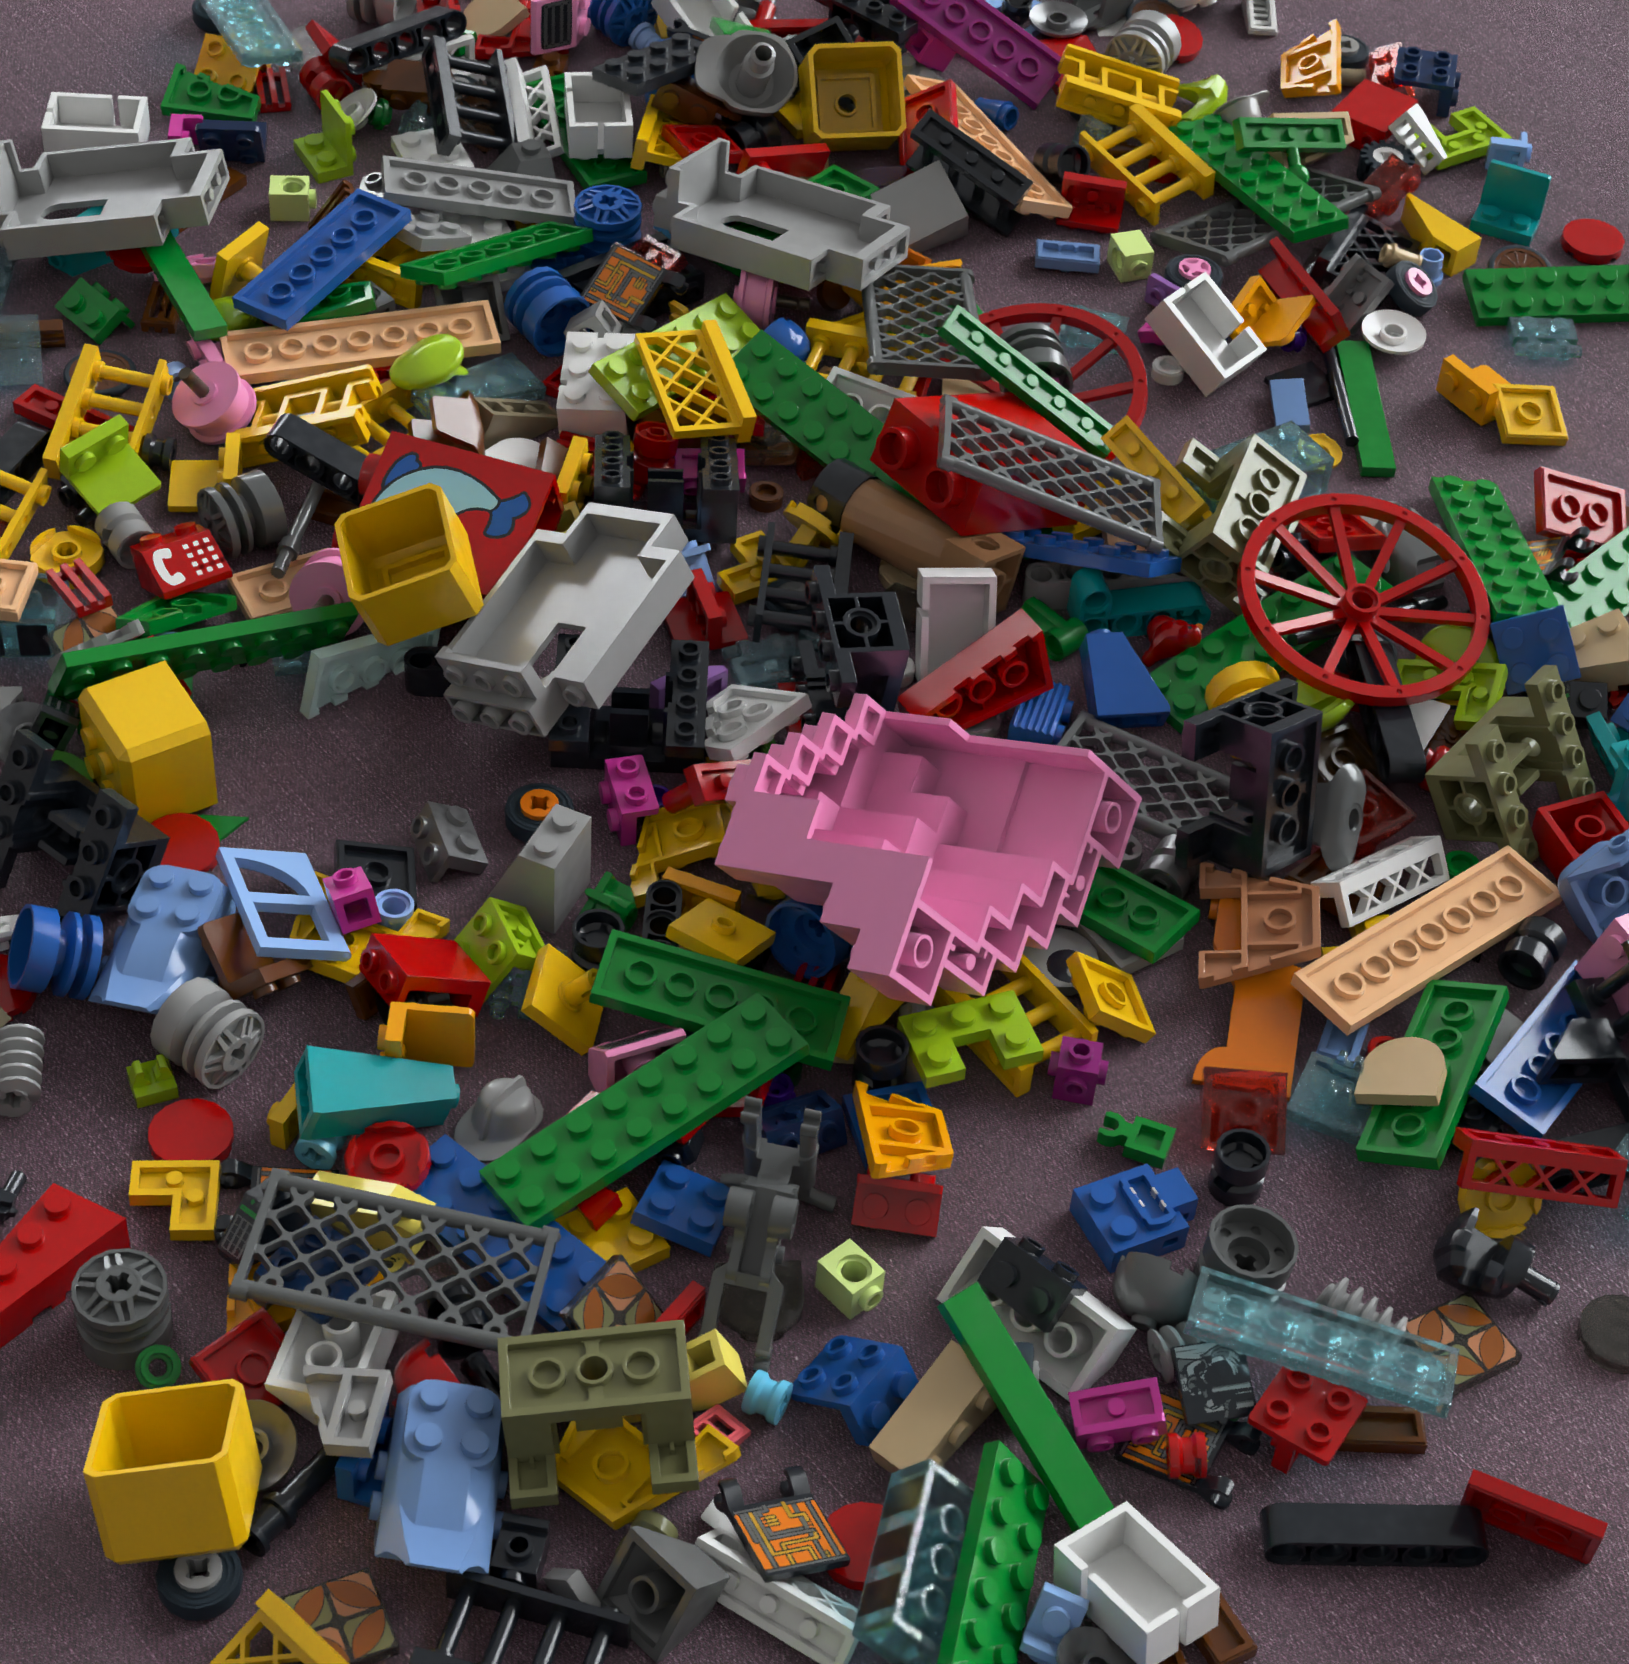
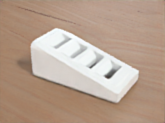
[1241,0,1278,36]
[1388,104,1447,175]

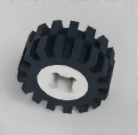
[1356,140,1415,193]

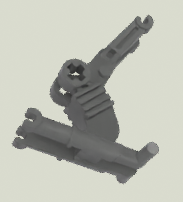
[698,1096,838,1373]

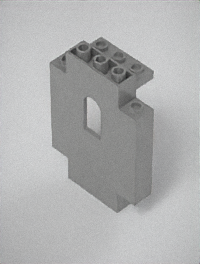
[0,137,230,260]
[652,138,910,291]
[435,502,695,737]

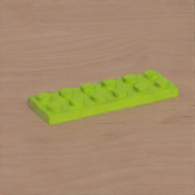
[588,293,760,422]

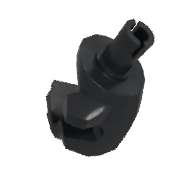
[1433,1207,1560,1307]

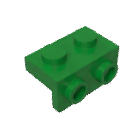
[54,277,136,346]

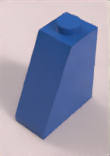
[1079,629,1171,728]

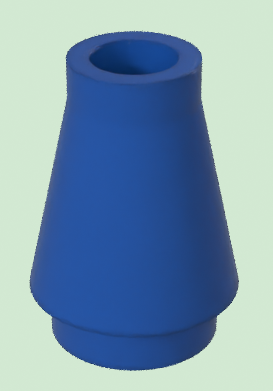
[975,97,1019,131]

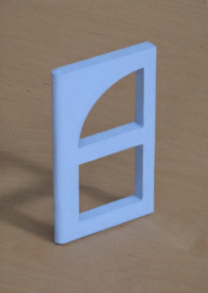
[215,847,351,961]

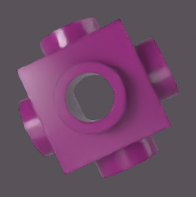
[1047,1036,1109,1106]

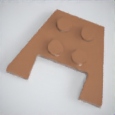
[1198,862,1321,989]

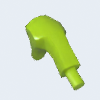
[1177,74,1228,122]

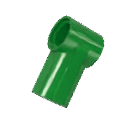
[1021,596,1088,662]

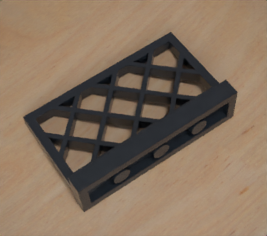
[1310,204,1421,307]

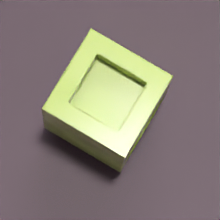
[269,175,317,222]
[1107,230,1154,283]
[815,1238,885,1320]

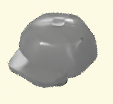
[694,30,798,117]

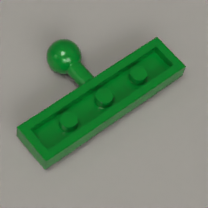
[1232,117,1346,184]

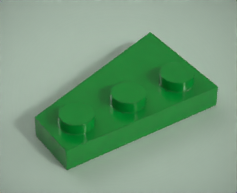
[160,62,261,122]
[297,281,377,323]
[115,591,237,640]

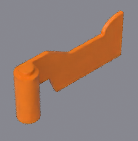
[1191,898,1303,1102]

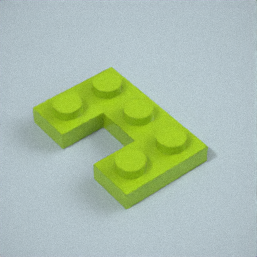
[1410,106,1512,170]
[1397,659,1508,730]
[897,990,1044,1089]

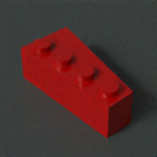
[897,608,1054,730]
[0,1183,131,1349]

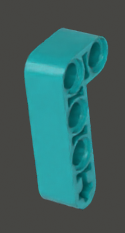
[1067,567,1211,637]

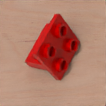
[1056,171,1127,234]
[664,568,748,651]
[851,1166,944,1237]
[1248,1357,1368,1474]

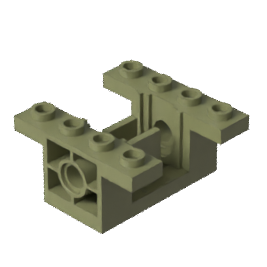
[1146,433,1308,616]
[1425,665,1596,864]
[497,1319,700,1509]

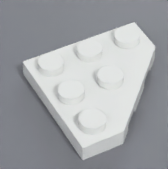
[705,684,812,762]

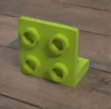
[293,89,356,184]
[60,414,161,516]
[454,897,545,1003]

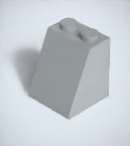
[870,160,968,253]
[483,804,592,934]

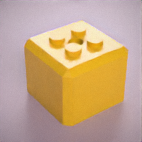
[798,41,906,151]
[334,483,484,646]
[78,660,218,824]
[83,1379,262,1565]

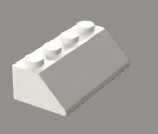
[936,1226,1137,1402]

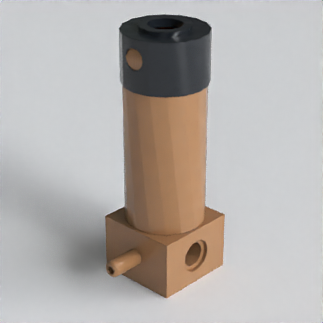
[807,458,1026,613]

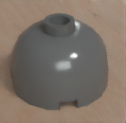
[1112,1252,1204,1332]

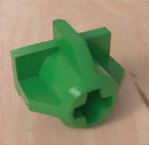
[580,871,638,933]

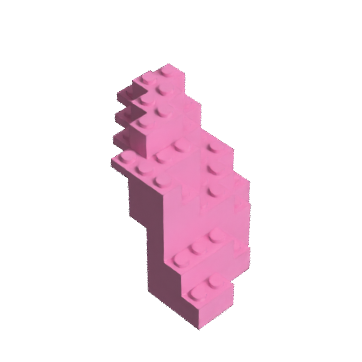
[714,693,1142,1006]

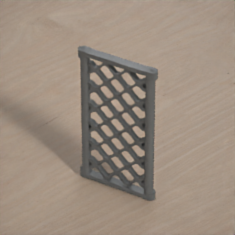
[1150,166,1382,267]
[861,264,992,381]
[936,394,1164,555]
[1057,710,1270,881]
[228,1168,561,1352]

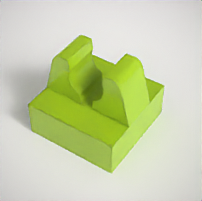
[126,1054,179,1109]

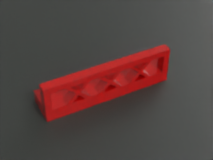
[1258,236,1351,353]
[1452,1127,1629,1209]

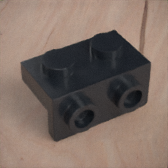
[977,1235,1088,1333]

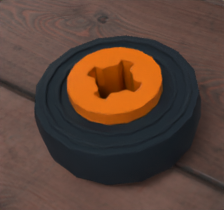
[504,783,574,843]

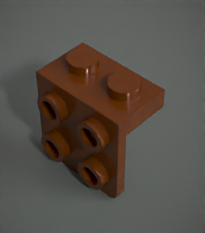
[197,912,313,1000]

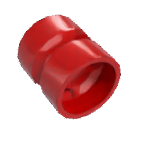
[299,56,353,110]
[633,421,679,485]

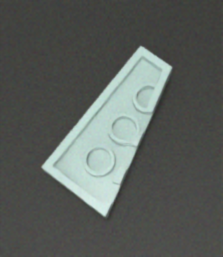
[300,628,441,720]

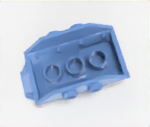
[1558,828,1629,944]
[88,865,236,1015]
[368,1380,508,1574]

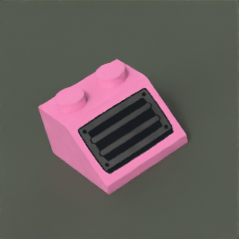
[531,0,591,55]
[588,1026,686,1092]

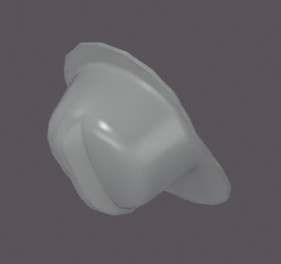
[1212,90,1270,126]
[454,1075,544,1162]

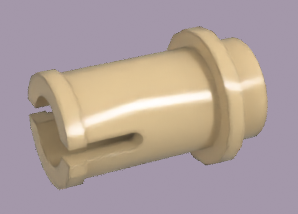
[1379,243,1422,268]

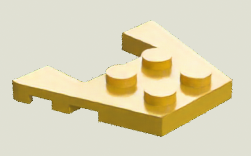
[630,803,733,908]
[286,871,450,983]
[556,1418,741,1531]

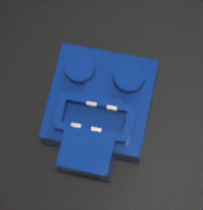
[1069,1163,1199,1274]

